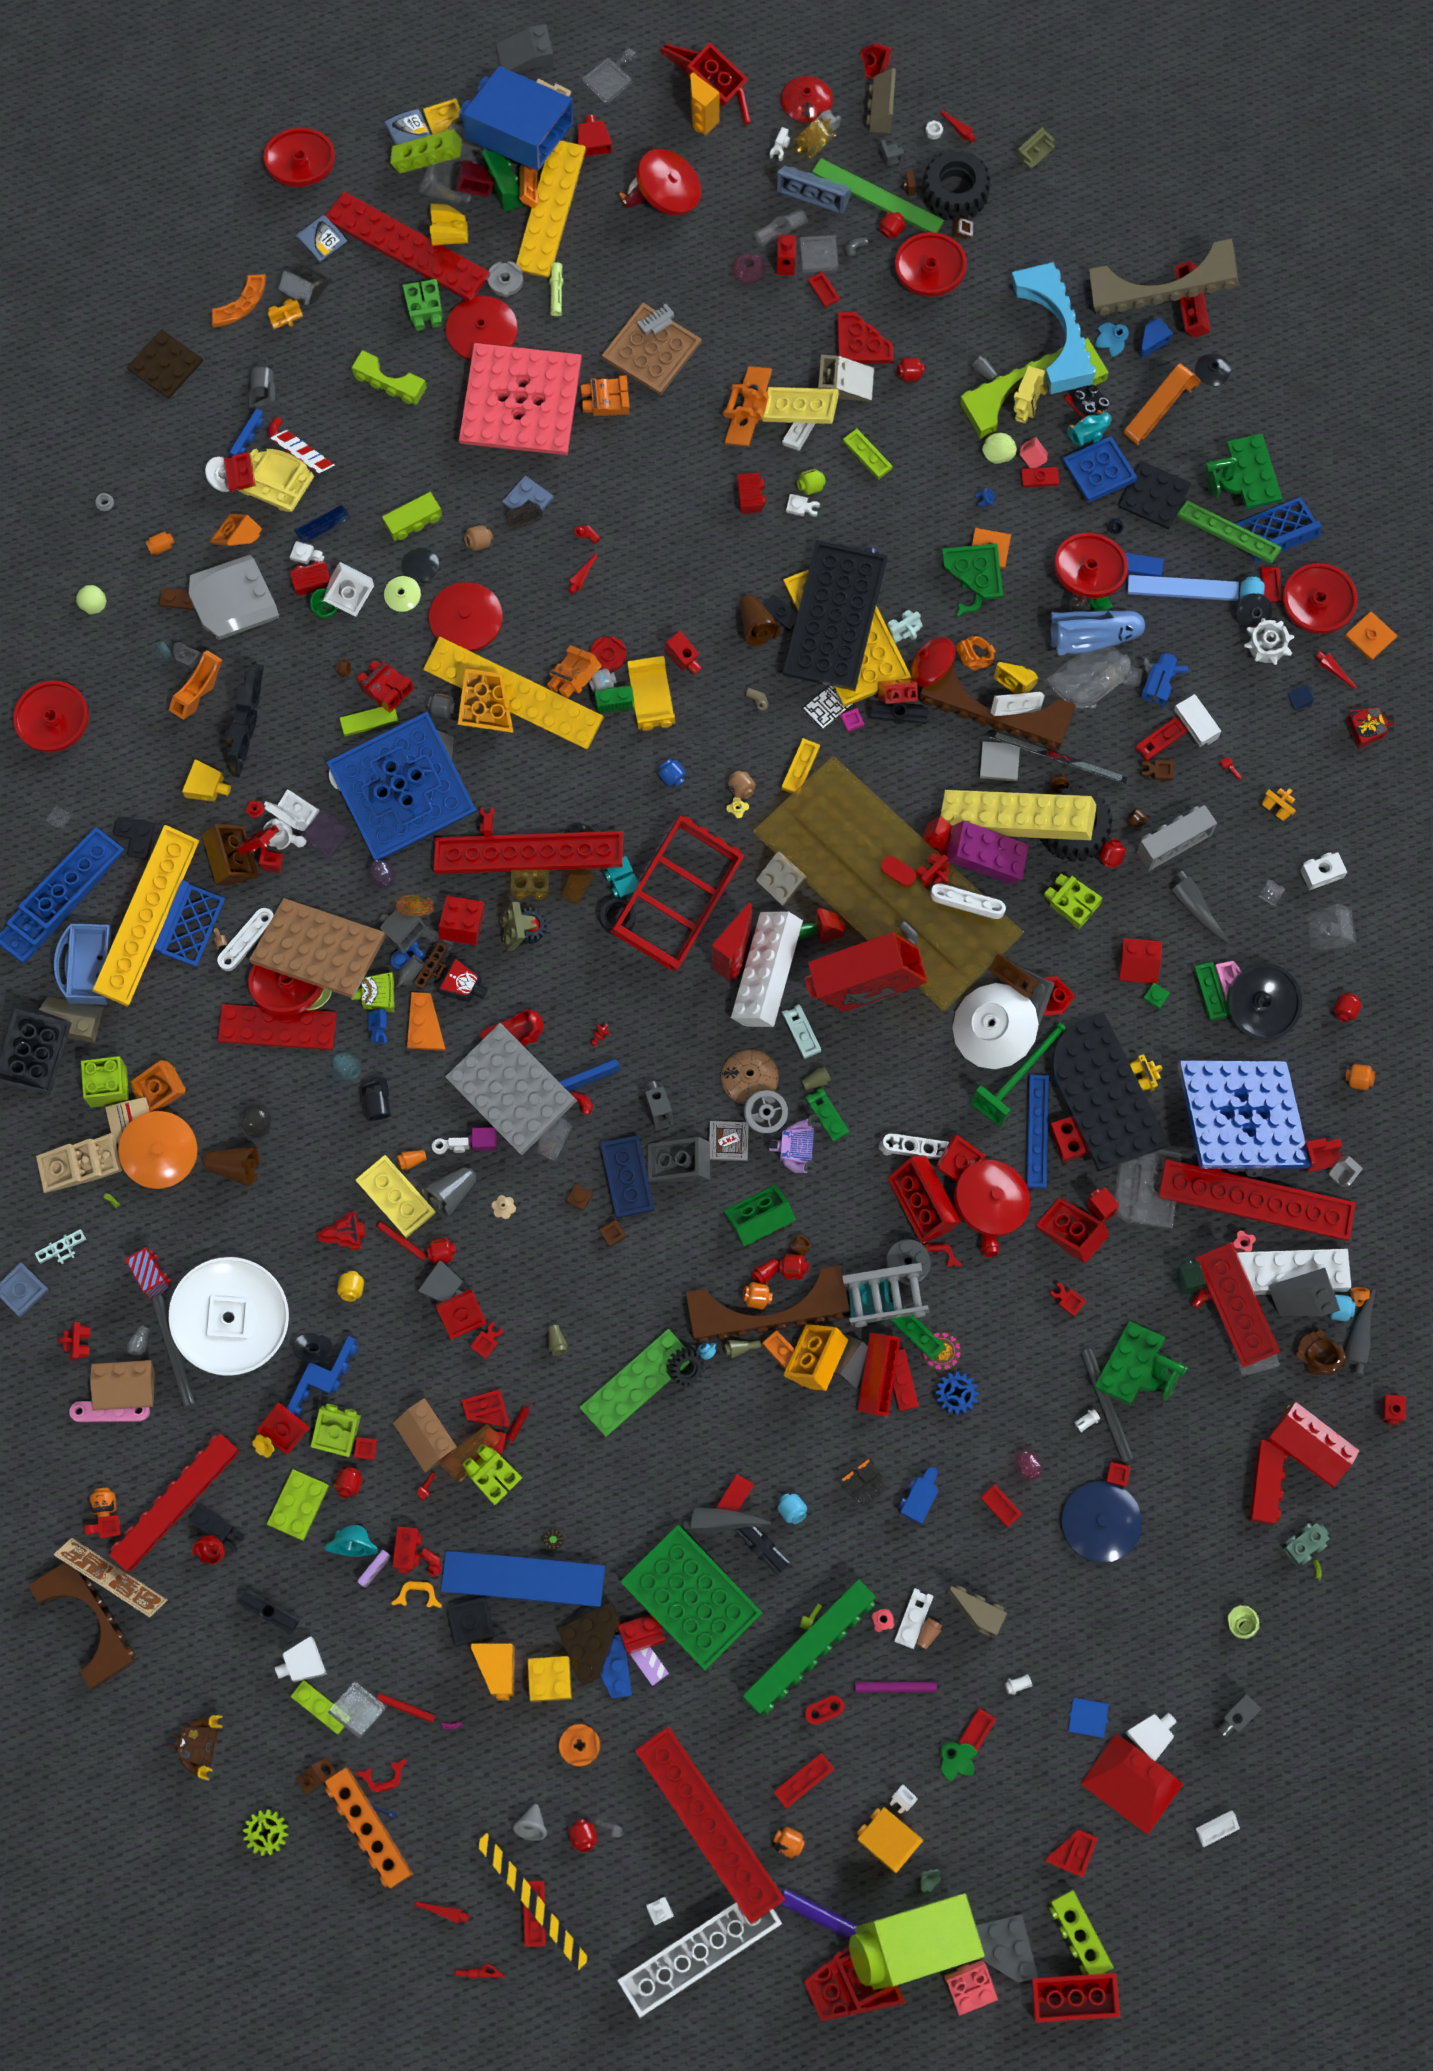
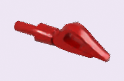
[455,1964,505,1978]

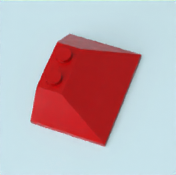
[1081,1734,1183,1835]

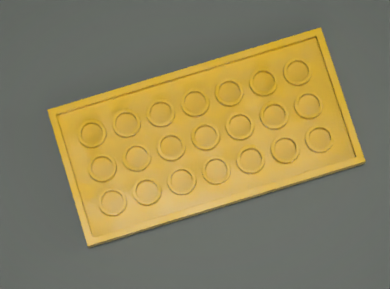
[783,569,911,707]

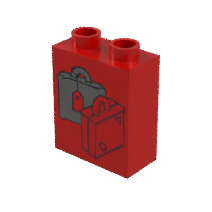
[805,932,928,1012]

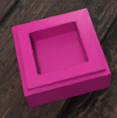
[840,708,864,732]

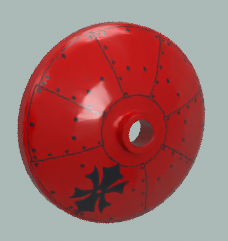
[781,76,833,122]

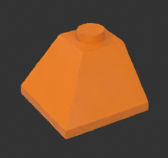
[209,514,262,545]

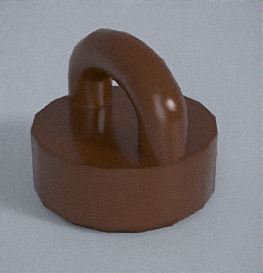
[1126,807,1147,827]
[790,1235,812,1256]

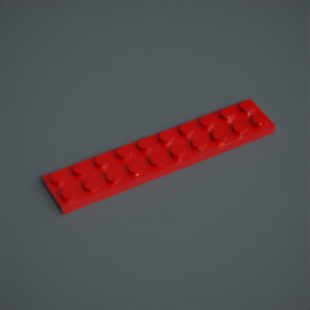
[325,192,490,302]
[434,831,624,874]
[1158,1159,1356,1241]
[635,1727,785,1925]

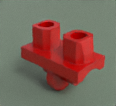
[916,853,950,889]
[57,1322,90,1361]

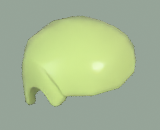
[76,585,107,614]
[1228,1605,1259,1639]

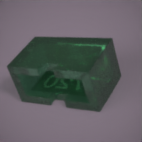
[1175,1260,1206,1296]

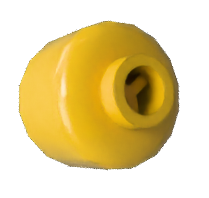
[337,1271,364,1302]

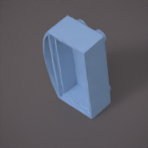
[54,924,111,1005]

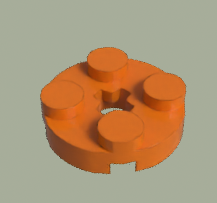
[559,1724,600,1767]

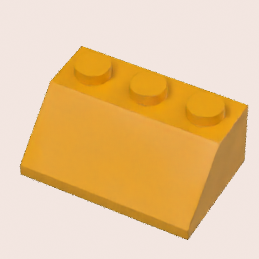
[691,73,720,136]
[783,1324,848,1391]

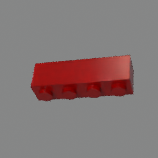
[1174,260,1211,338]
[1249,1440,1288,1525]

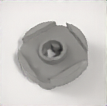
[488,261,523,297]

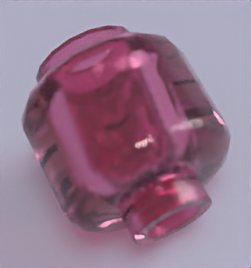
[1014,1450,1044,1482]

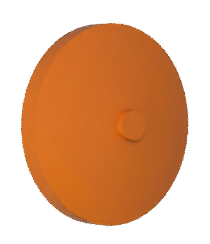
[118,1111,197,1189]

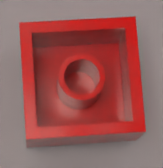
[439,896,484,946]

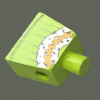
[351,973,394,1012]

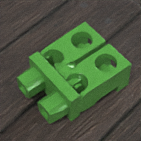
[403,279,443,331]

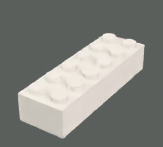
[731,912,803,1027]
[1238,1249,1351,1295]

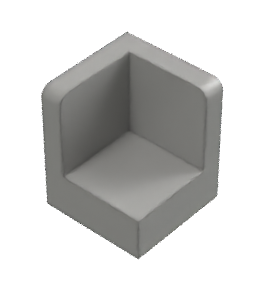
[1328,1156,1363,1187]

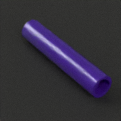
[781,1889,859,1940]

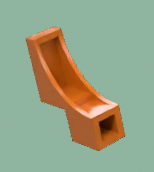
[169,650,222,720]

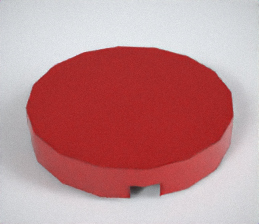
[590,636,627,672]

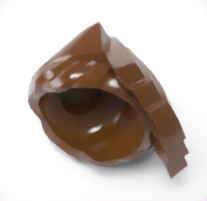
[1295,1329,1346,1376]

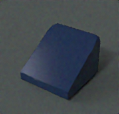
[1288,684,1314,710]

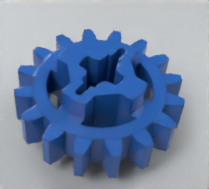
[935,1372,979,1416]

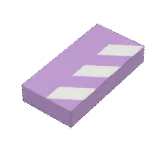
[357,1550,392,1588]
[630,1648,669,1686]

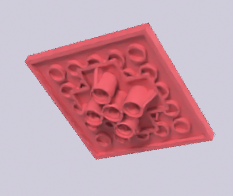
[459,343,582,455]

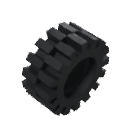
[666,1348,705,1387]

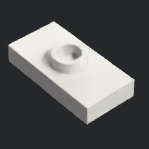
[1196,1810,1240,1847]

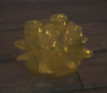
[794,115,836,158]

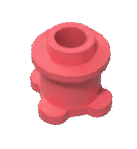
[1233,1231,1256,1253]
[872,1609,894,1632]

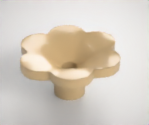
[492,1195,516,1219]

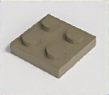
[756,852,807,905]

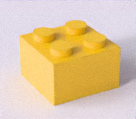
[528,1656,572,1702]

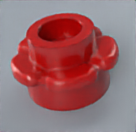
[245,800,264,818]

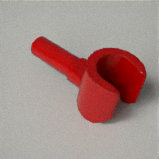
[1219,758,1242,780]
[417,1472,436,1501]

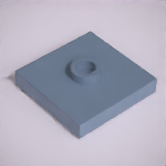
[0,1262,49,1318]

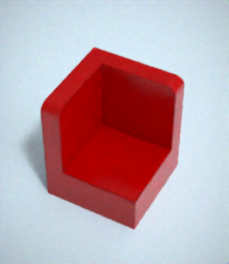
[259,847,284,873]

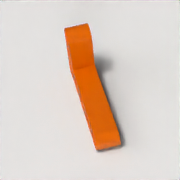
[1123,363,1201,445]

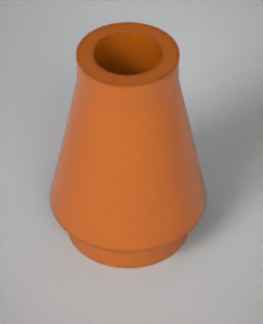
[396,1149,427,1171]

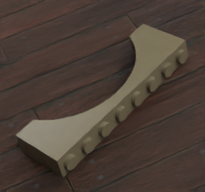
[1089,239,1239,316]

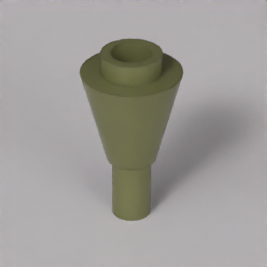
[724,1340,761,1359]

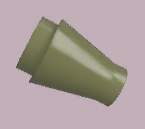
[802,1067,831,1090]
[547,1325,568,1356]

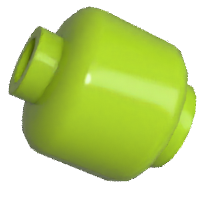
[797,469,825,495]

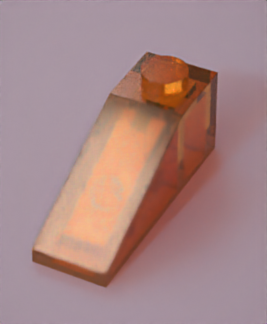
[440,1424,501,1482]

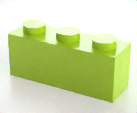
[382,492,442,541]

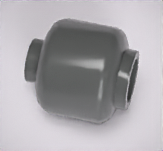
[428,693,457,719]

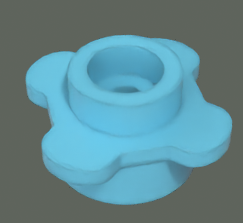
[696,1342,716,1360]

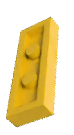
[782,738,820,796]

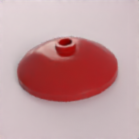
[910,637,955,687]

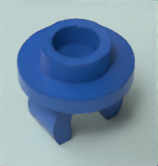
[975,488,995,507]

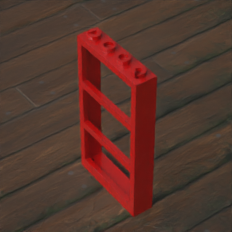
[610,815,744,972]

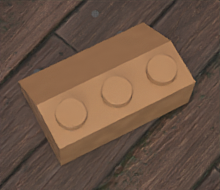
[90,1360,155,1411]
[393,1398,459,1473]

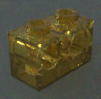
[511,870,550,900]

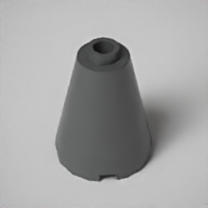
[422,1167,476,1218]

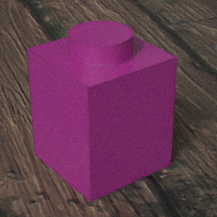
[469,1128,497,1151]

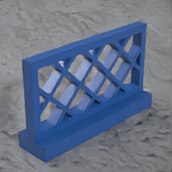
[1235,497,1322,563]
[154,880,225,967]

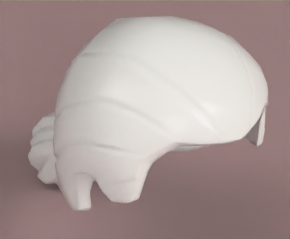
[263,818,306,850]

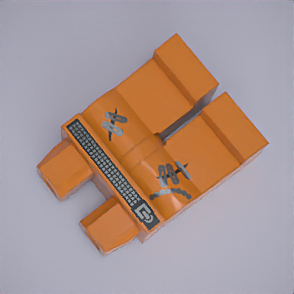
[581,375,629,416]
[547,645,602,698]

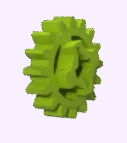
[243,1810,289,1856]

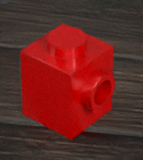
[1382,1395,1406,1426]

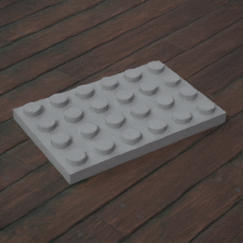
[446,1023,577,1155]

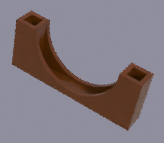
[28,1562,136,1690]

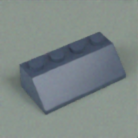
[777,166,851,214]

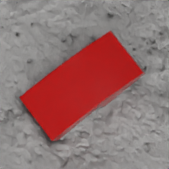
[716,1474,754,1512]

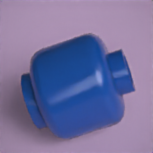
[658,759,686,787]

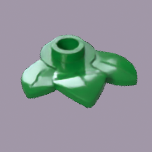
[941,1742,978,1781]

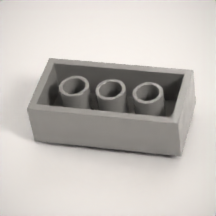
[1136,805,1217,871]

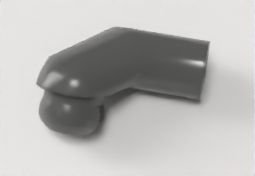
[845,237,868,256]
[899,921,918,945]

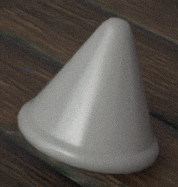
[513,1804,547,1841]

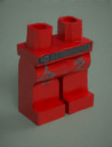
[357,661,414,713]

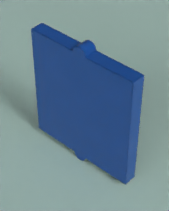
[1068,1698,1109,1738]

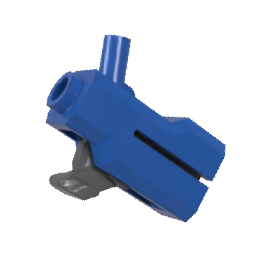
[1141,653,1188,706]

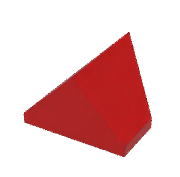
[859,42,892,80]
[1043,976,1074,1016]

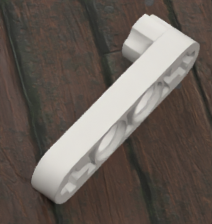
[879,1134,949,1160]

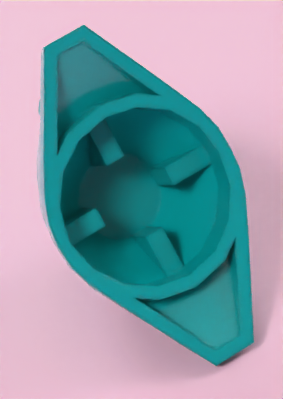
[325,1525,378,1557]

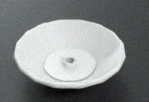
[952,983,1039,1069]

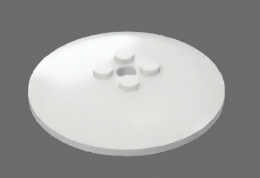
[169,1257,289,1376]

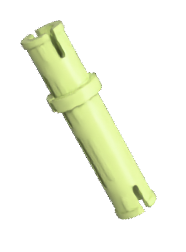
[549,263,563,316]

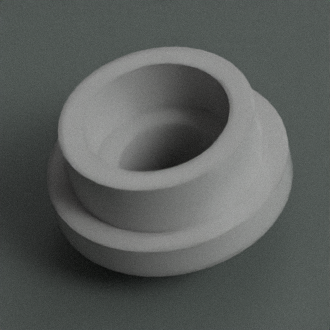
[95,493,114,511]

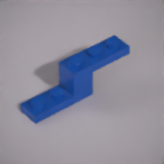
[287,1336,359,1418]

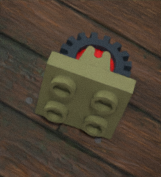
[500,902,548,951]

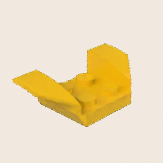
[430,204,468,245]

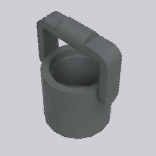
[249,367,275,409]

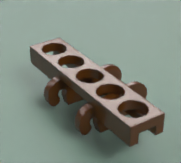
[413,942,448,989]

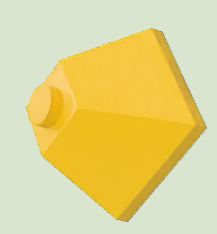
[994,662,1038,694]

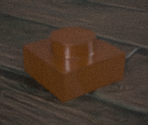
[903,171,916,196]
[566,1184,593,1211]
[599,1220,626,1247]

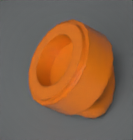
[1350,1287,1370,1307]

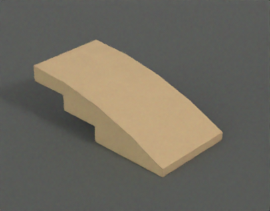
[36,1134,122,1193]

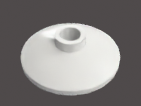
[205,457,230,492]

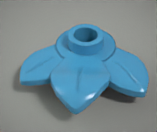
[1095,323,1129,357]

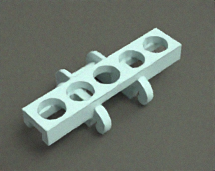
[35,1229,86,1264]

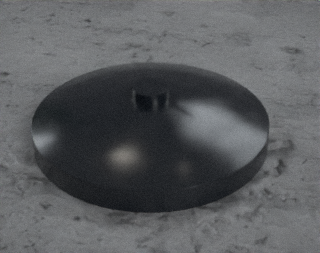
[1226,963,1302,1040]

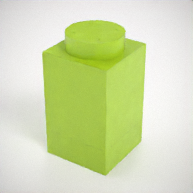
[849,1893,985,1990]

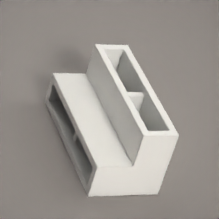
[1174,694,1221,747]

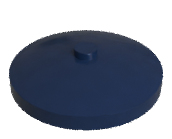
[1061,1482,1142,1563]

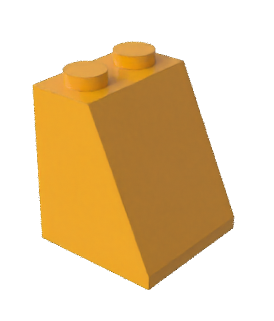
[471,1644,515,1701]
[857,1807,923,1873]

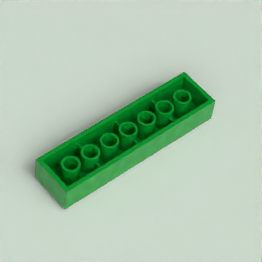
[742,1580,876,1716]

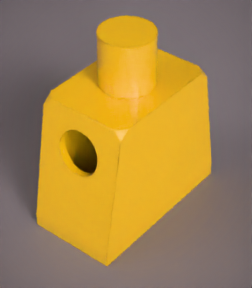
[182,760,231,802]

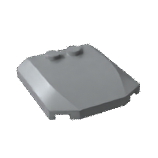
[189,555,279,640]

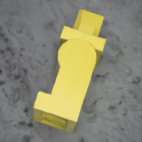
[1014,366,1048,423]

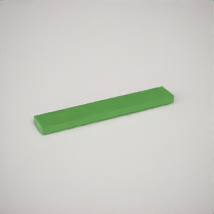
[1177,501,1281,564]

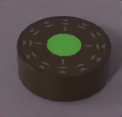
[543,1529,564,1550]

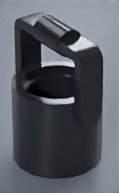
[359,1077,391,1121]

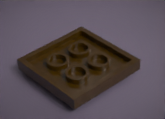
[127,329,203,399]

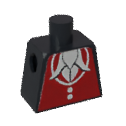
[439,958,488,1003]

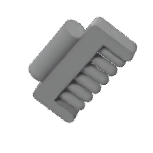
[638,304,674,335]

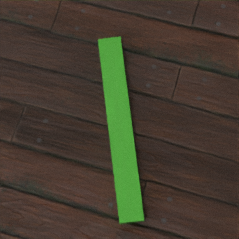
[812,159,944,233]

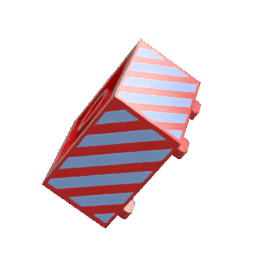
[125,1247,172,1300]

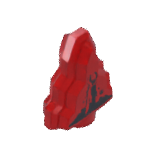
[317,1211,366,1250]

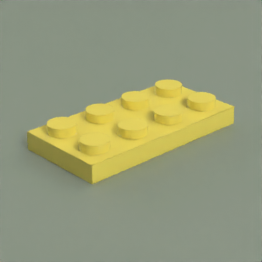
[762,387,839,424]
[356,1155,436,1238]

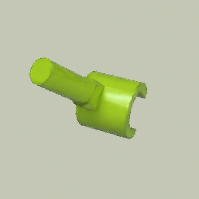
[800,1604,822,1629]

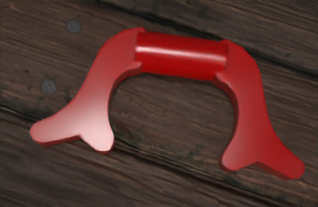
[924,1243,962,1267]
[356,1759,407,1792]

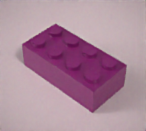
[947,821,1029,884]

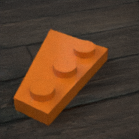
[407,992,446,1051]

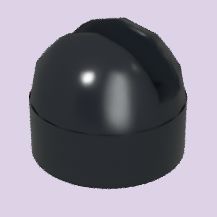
[1108,518,1123,534]

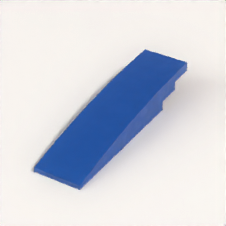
[0,827,124,965]
[441,1551,605,1607]

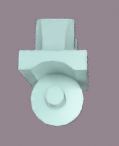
[888,610,922,643]

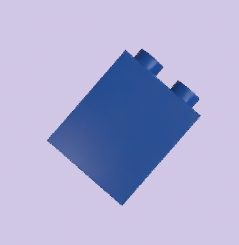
[459,66,574,171]

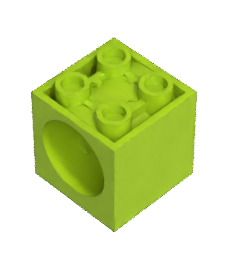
[81,1056,129,1108]

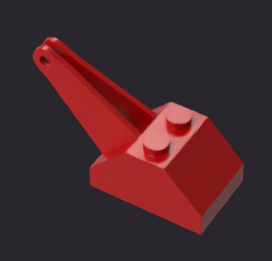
[660,42,748,107]

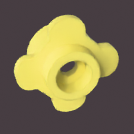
[727,797,749,818]

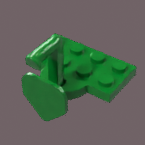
[1206,434,1282,510]
[1095,1321,1188,1406]

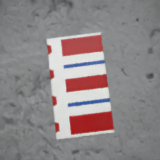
[271,430,335,473]

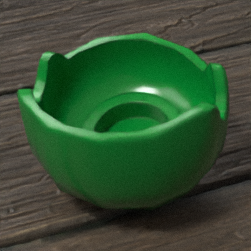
[310,588,338,619]

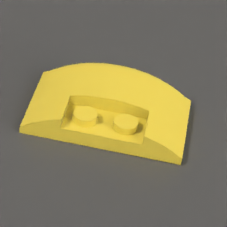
[237,449,314,512]

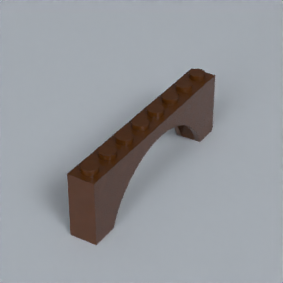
[920,663,1076,750]
[686,1265,850,1343]

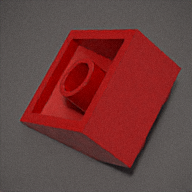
[1119,938,1162,984]

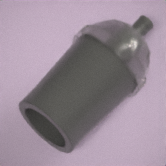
[396,955,425,988]

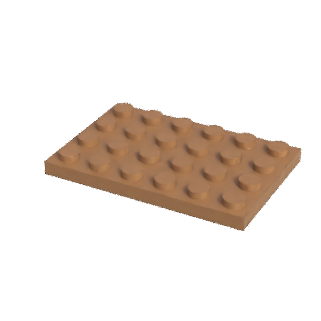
[249,898,386,998]

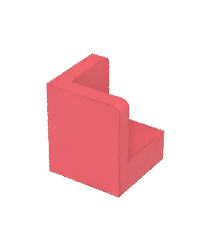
[1020,437,1048,468]

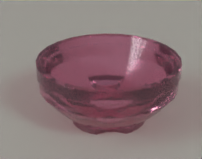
[733,253,765,284]

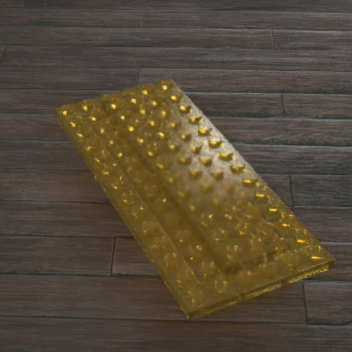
[754,756,1024,1012]

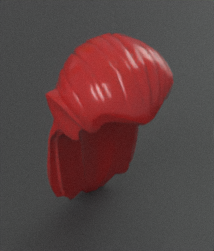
[479,1009,544,1046]

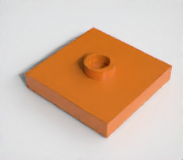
[972,528,1011,570]
[1345,611,1398,661]

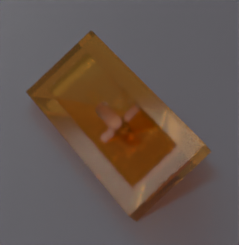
[561,869,596,906]

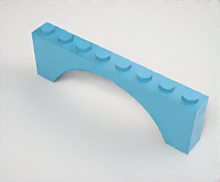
[1012,262,1096,394]

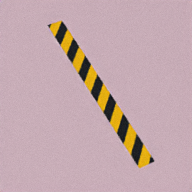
[475,1833,590,1970]

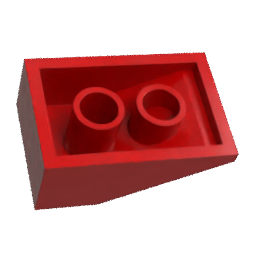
[1035,1197,1109,1264]

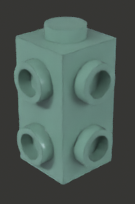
[1283,1523,1330,1565]

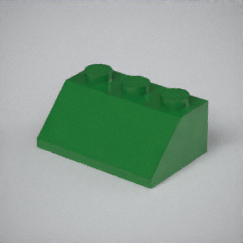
[482,150,524,212]
[724,1185,796,1246]

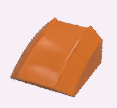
[130,1060,186,1112]

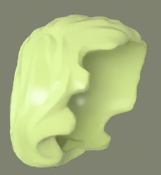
[982,433,1017,464]

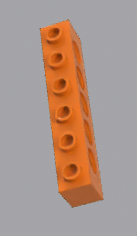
[325,1768,413,1889]

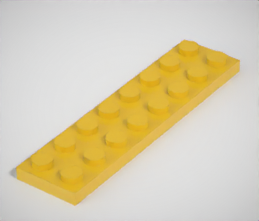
[516,141,586,278]

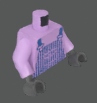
[769,1115,821,1175]

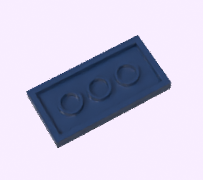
[600,1135,654,1219]

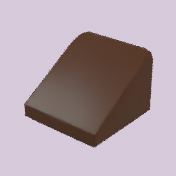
[952,217,973,238]

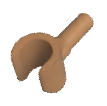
[214,928,227,949]

